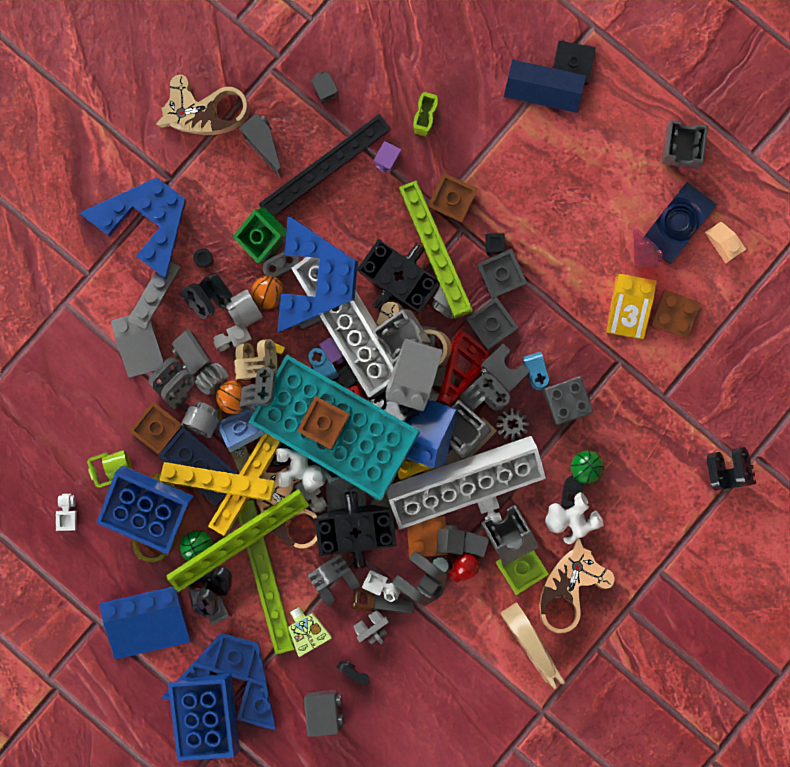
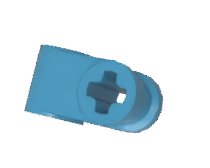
[308,348,340,380]
[522,352,549,391]

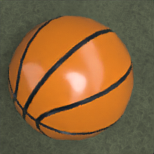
[251,276,285,309]
[216,380,245,414]

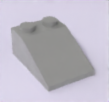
[111,315,164,378]
[386,338,443,411]

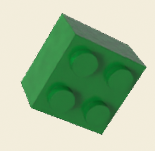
[232,208,286,264]

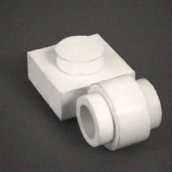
[213,324,252,352]
[294,481,328,514]
[56,494,77,531]
[477,496,502,522]
[362,570,401,602]

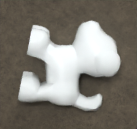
[276,448,326,494]
[545,492,603,544]

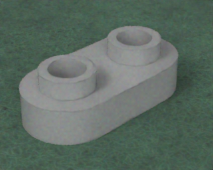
[263,251,299,278]

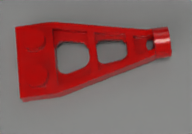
[436,331,490,407]

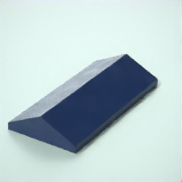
[504,59,586,113]

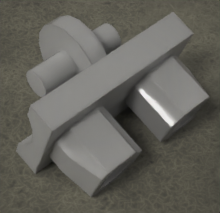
[353,610,389,644]

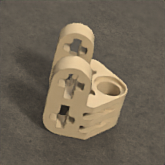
[234,339,278,381]

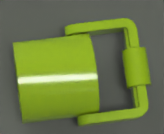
[87,450,132,488]

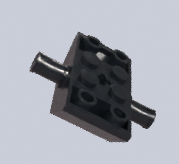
[357,239,440,314]
[314,491,397,569]

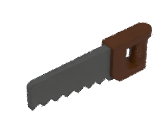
[351,588,414,614]

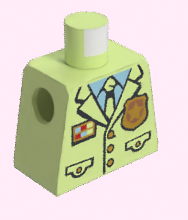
[288,607,332,657]

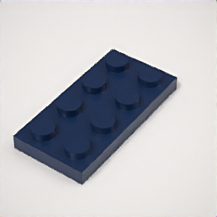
[158,427,239,506]

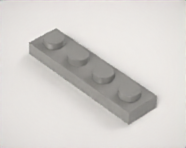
[129,262,180,329]

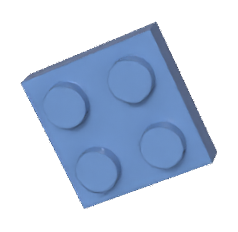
[217,409,265,452]

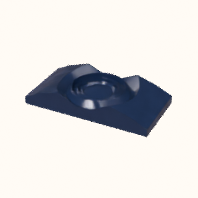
[640,182,717,264]

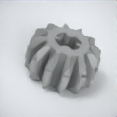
[195,363,229,395]
[496,408,529,441]

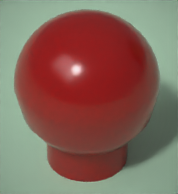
[448,553,479,583]

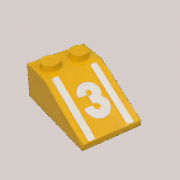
[606,274,657,340]

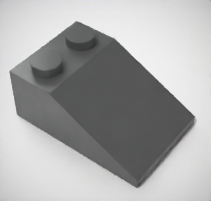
[239,113,283,178]

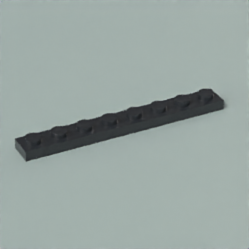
[258,114,391,217]

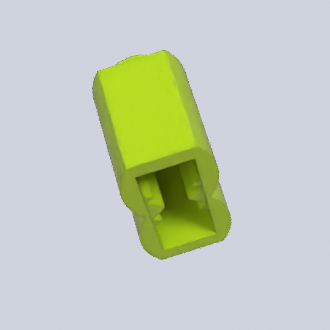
[413,92,438,137]

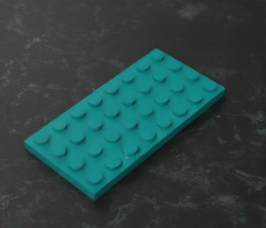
[249,354,421,500]

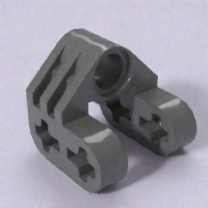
[148,358,195,410]
[240,367,276,411]
[458,374,510,412]
[392,551,447,606]
[307,554,361,606]

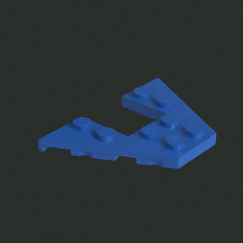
[80,177,186,280]
[277,216,358,332]
[162,632,275,730]

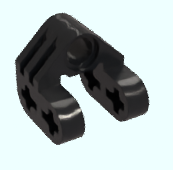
[179,273,233,319]
[707,447,756,490]
[189,566,232,618]

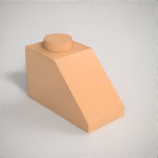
[705,222,746,263]

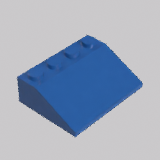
[406,399,458,468]
[96,465,193,554]
[99,586,191,660]
[168,674,240,761]

